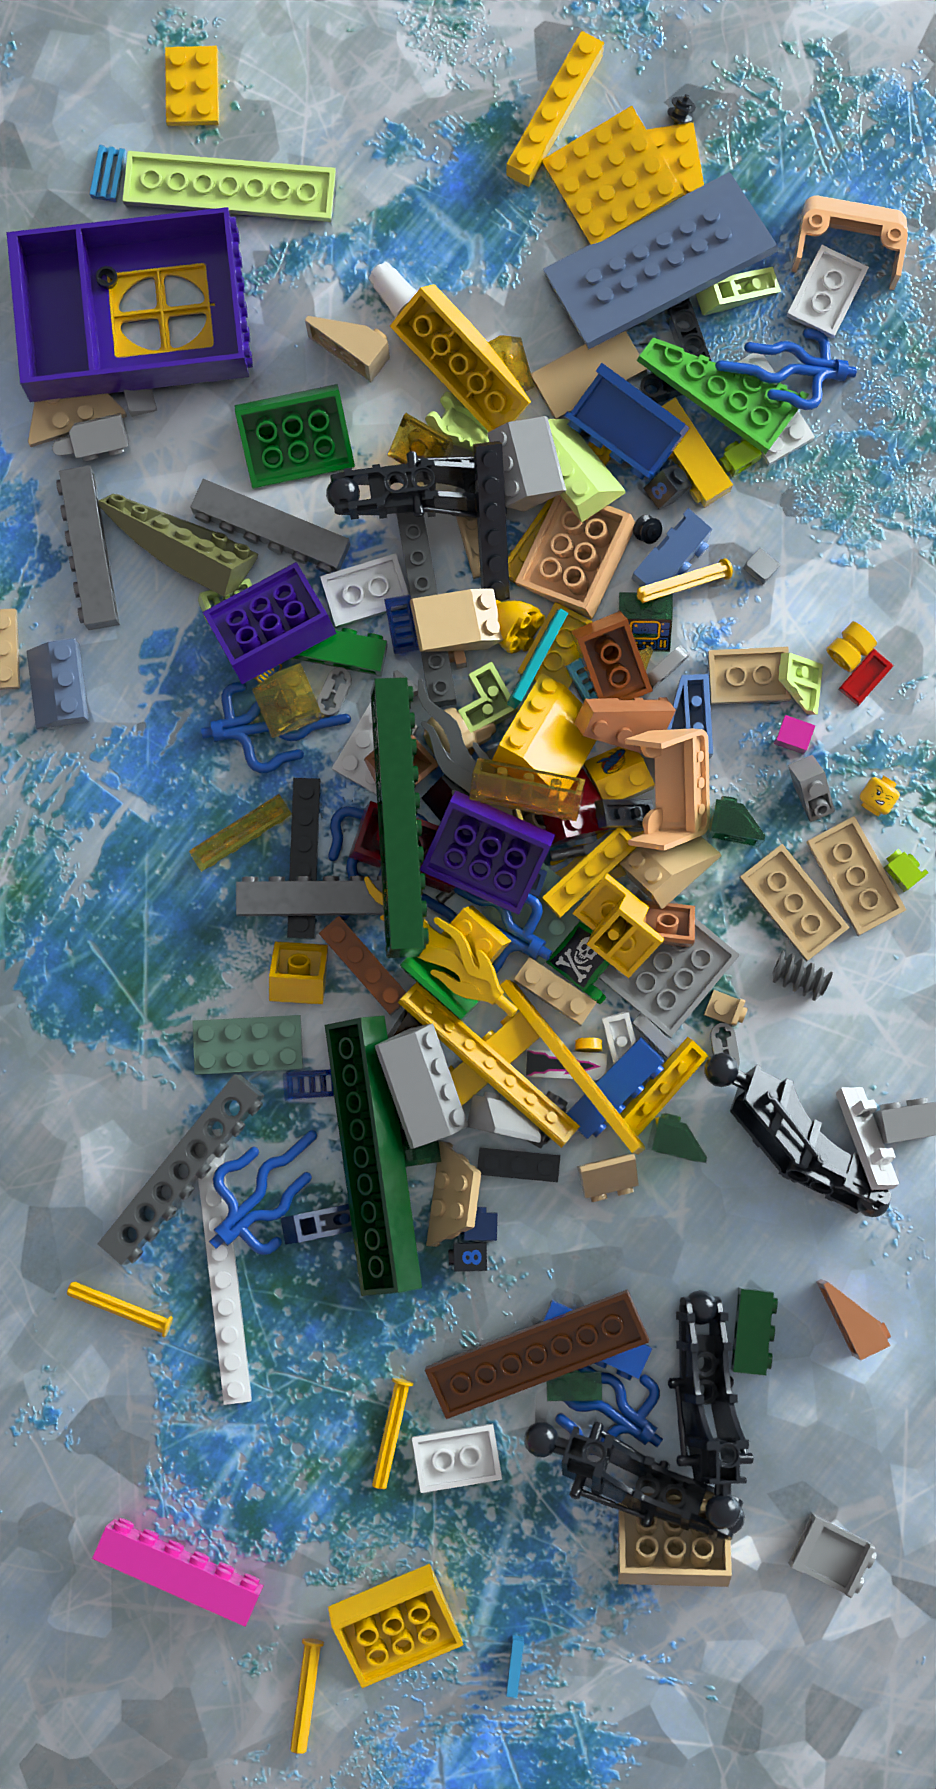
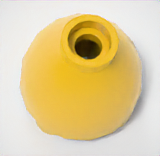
[496,600,545,654]

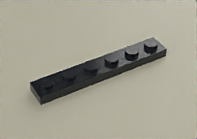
[473,441,510,601]
[287,778,321,939]

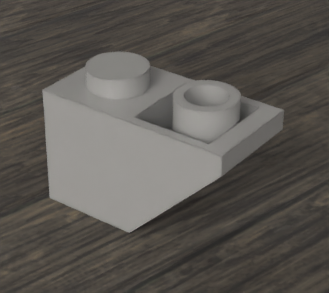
[788,755,835,822]

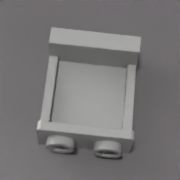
[788,1513,876,1598]

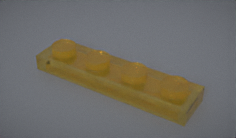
[189,794,292,872]

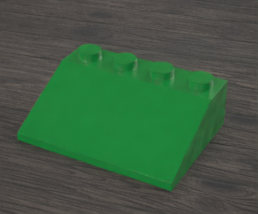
[235,384,355,489]

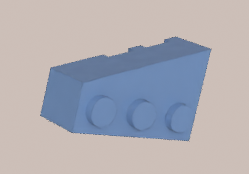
[632,508,712,587]
[667,674,713,759]

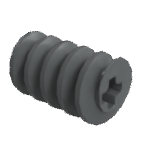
[772,950,833,1001]

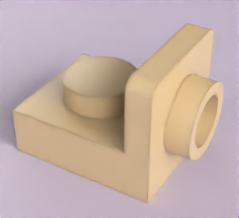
[704,990,748,1027]

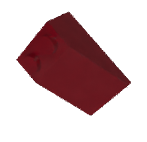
[534,768,610,845]

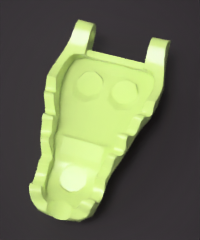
[425,392,489,452]

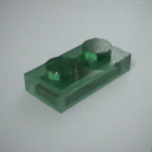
[547,1371,602,1401]

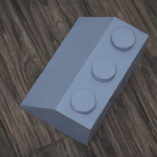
[27,638,89,729]

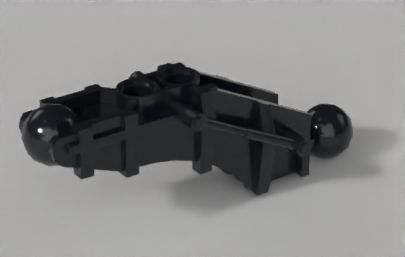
[326,451,507,521]
[704,1053,891,1218]
[668,1290,754,1529]
[524,1422,745,1540]

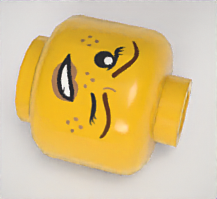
[859,775,900,817]

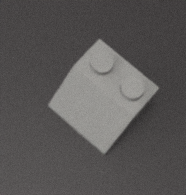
[467,1092,541,1143]

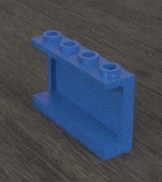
[564,363,690,480]

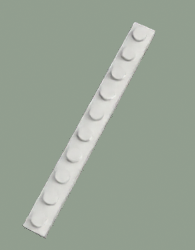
[195,1129,252,1405]

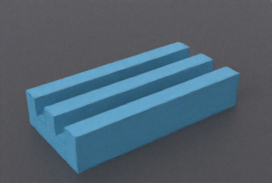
[90,145,126,202]
[506,1635,524,1698]

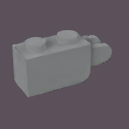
[52,413,129,461]

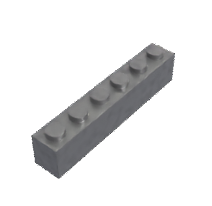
[56,465,120,630]
[190,479,350,574]
[236,876,384,916]

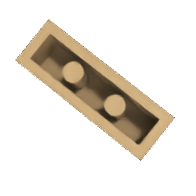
[514,957,597,1026]

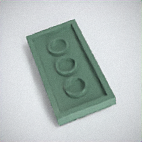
[192,1015,303,1075]

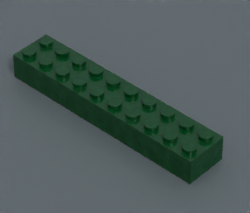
[370,677,429,958]
[325,1015,422,1296]

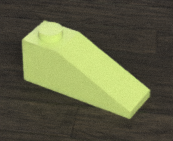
[696,267,781,315]

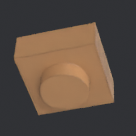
[448,651,467,669]

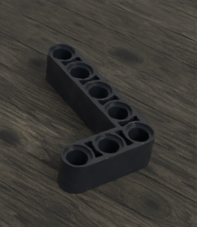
[639,298,712,403]

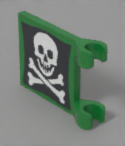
[546,921,610,1004]

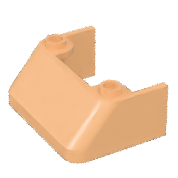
[791,196,908,290]
[625,729,710,851]

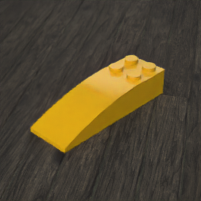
[390,284,531,432]

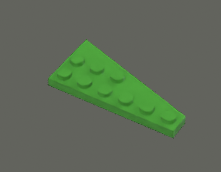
[637,337,809,454]

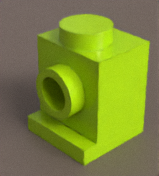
[718,438,762,477]
[884,849,929,892]

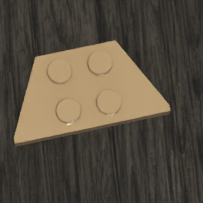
[28,394,127,447]
[426,1141,481,1247]

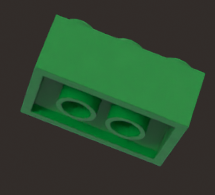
[400,957,480,1021]

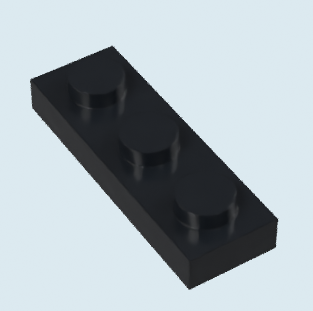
[594,799,653,828]
[477,1148,560,1182]

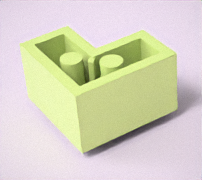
[458,662,518,732]

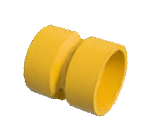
[826,621,877,672]

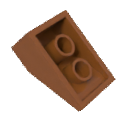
[571,611,653,700]

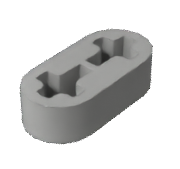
[647,645,689,688]
[317,667,352,717]
[631,1013,677,1059]
[710,1023,740,1067]

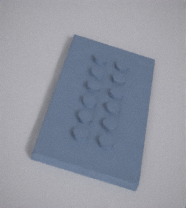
[543,172,778,349]

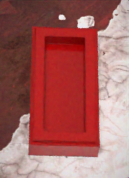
[838,649,894,706]

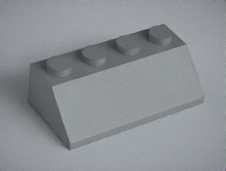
[375,1023,469,1149]

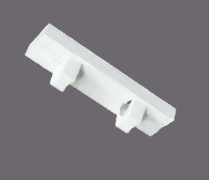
[836,1087,899,1190]

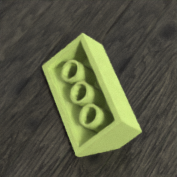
[548,419,626,522]

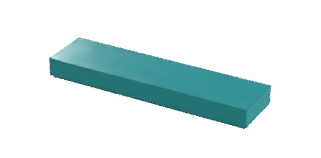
[507,608,568,709]

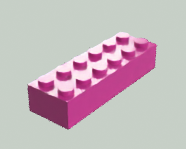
[92,1518,264,1627]

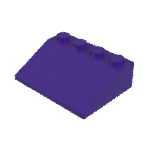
[202,562,337,684]
[420,790,555,915]

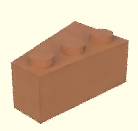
[575,697,676,754]

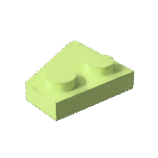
[778,653,823,715]

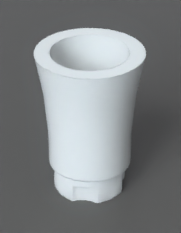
[368,262,417,318]

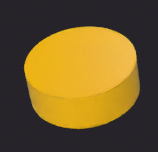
[575,1038,602,1052]

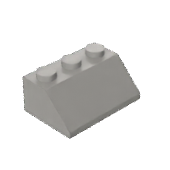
[487,416,566,512]

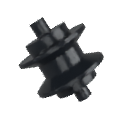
[667,94,696,125]
[633,515,662,544]

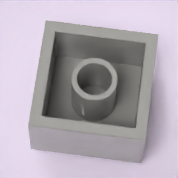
[873,1098,936,1143]

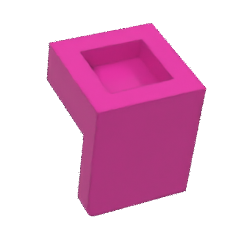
[774,715,816,755]

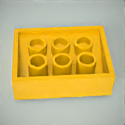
[491,673,597,802]
[328,1563,464,1688]

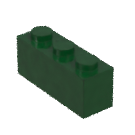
[731,1287,778,1376]

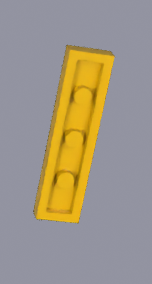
[541,828,637,919]
[620,1037,708,1137]

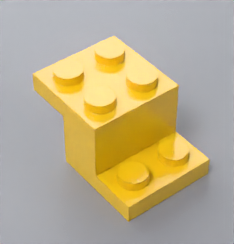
[572,873,664,978]

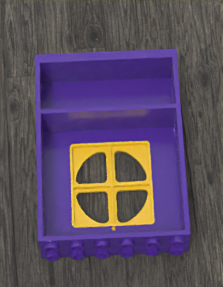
[6,207,253,402]

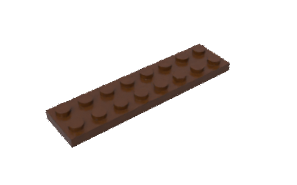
[425,1289,649,1419]

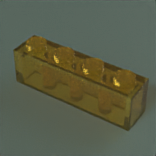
[469,758,585,821]

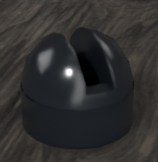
[96,266,118,289]

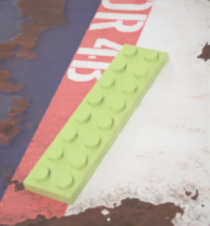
[123,151,336,222]

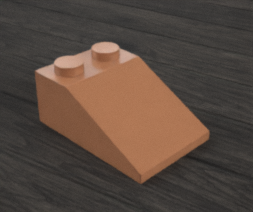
[816,1279,891,1360]

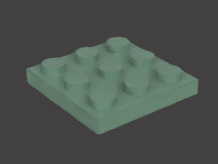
[482,863,584,966]

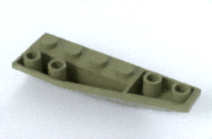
[98,494,258,597]

